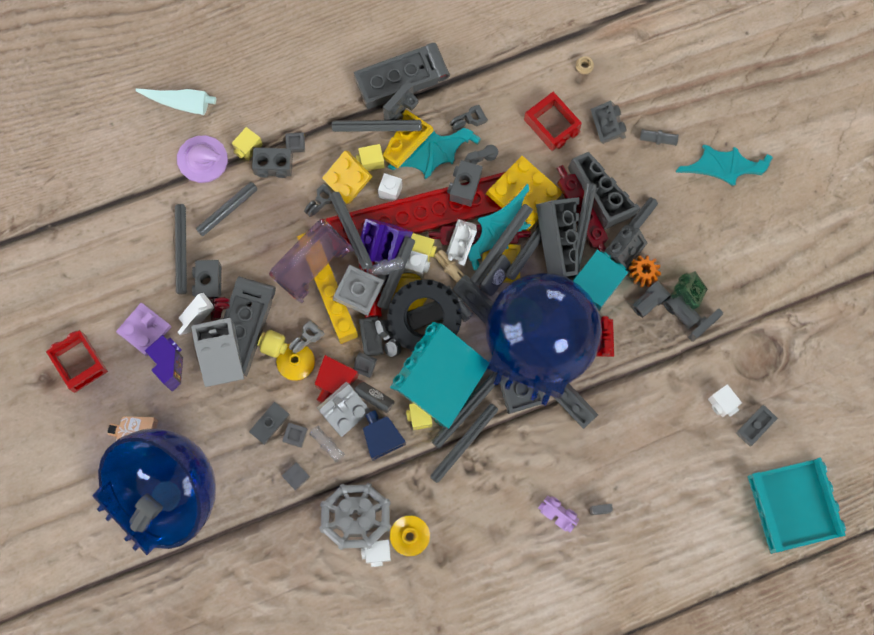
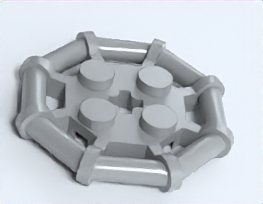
[319,483,391,550]

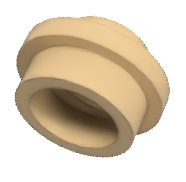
[576,56,594,74]

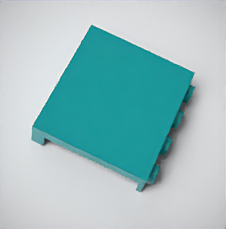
[390,322,490,429]
[747,457,846,554]

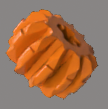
[628,255,661,287]

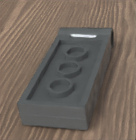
[354,43,450,109]
[223,276,276,377]

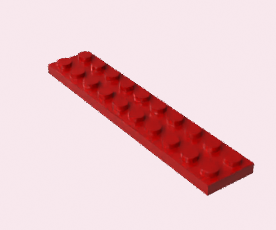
[325,172,505,255]

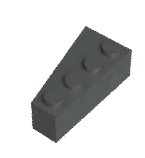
[536,197,579,279]

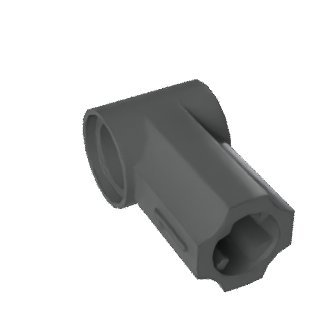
[631,281,671,318]
[663,290,702,330]
[129,493,163,532]

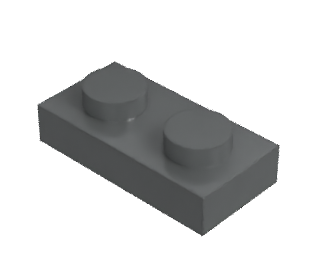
[736,405,778,447]

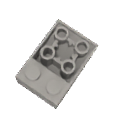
[191,318,244,387]

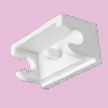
[446,219,477,265]

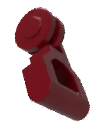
[211,297,230,321]

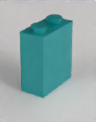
[569,250,628,312]

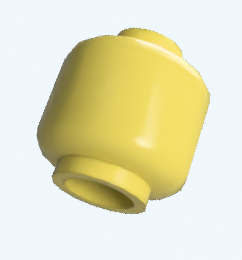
[257,330,288,358]

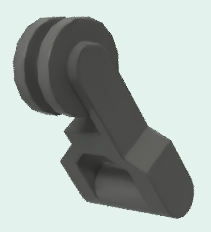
[450,105,488,130]
[464,145,499,164]
[304,183,334,217]
[375,319,402,357]

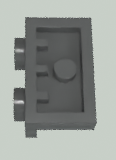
[590,101,627,144]
[605,225,647,271]

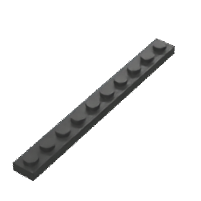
[453,275,598,429]

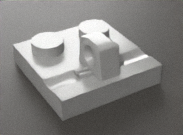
[333,265,384,316]
[317,382,371,437]

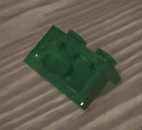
[671,271,708,310]

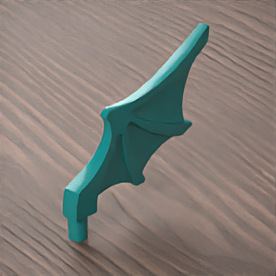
[388,128,481,180]
[676,145,773,186]
[468,184,531,270]

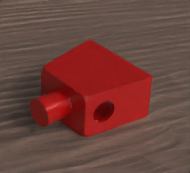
[314,355,359,403]

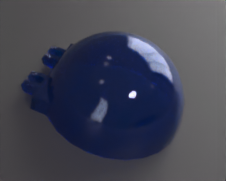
[486,273,602,406]
[92,428,216,555]

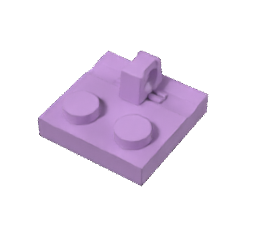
[116,303,171,356]

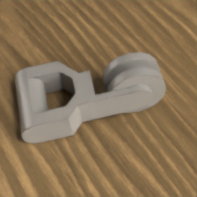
[289,320,325,353]

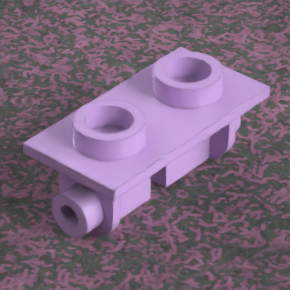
[538,495,579,532]

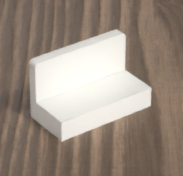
[178,293,214,335]

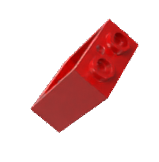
[524,91,582,151]
[46,330,108,393]

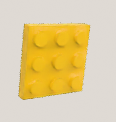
[486,156,562,230]

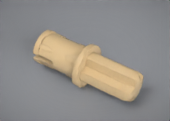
[435,250,465,284]

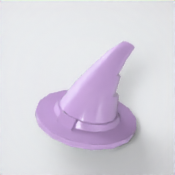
[177,136,228,183]

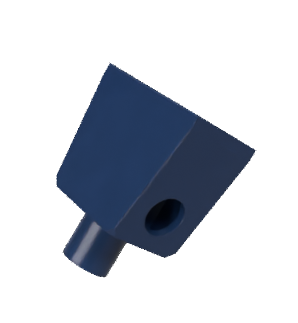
[363,410,406,461]

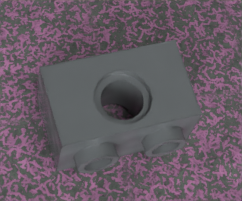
[447,160,483,207]
[192,260,222,302]

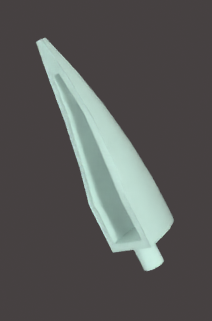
[136,88,216,115]

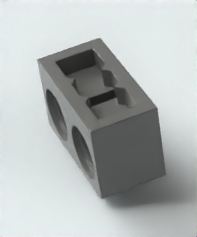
[252,148,293,178]

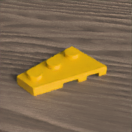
[383,109,434,169]

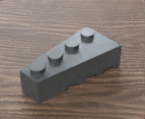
[568,152,640,230]

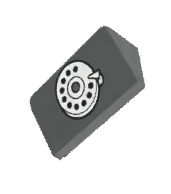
[480,254,511,297]
[354,382,395,413]

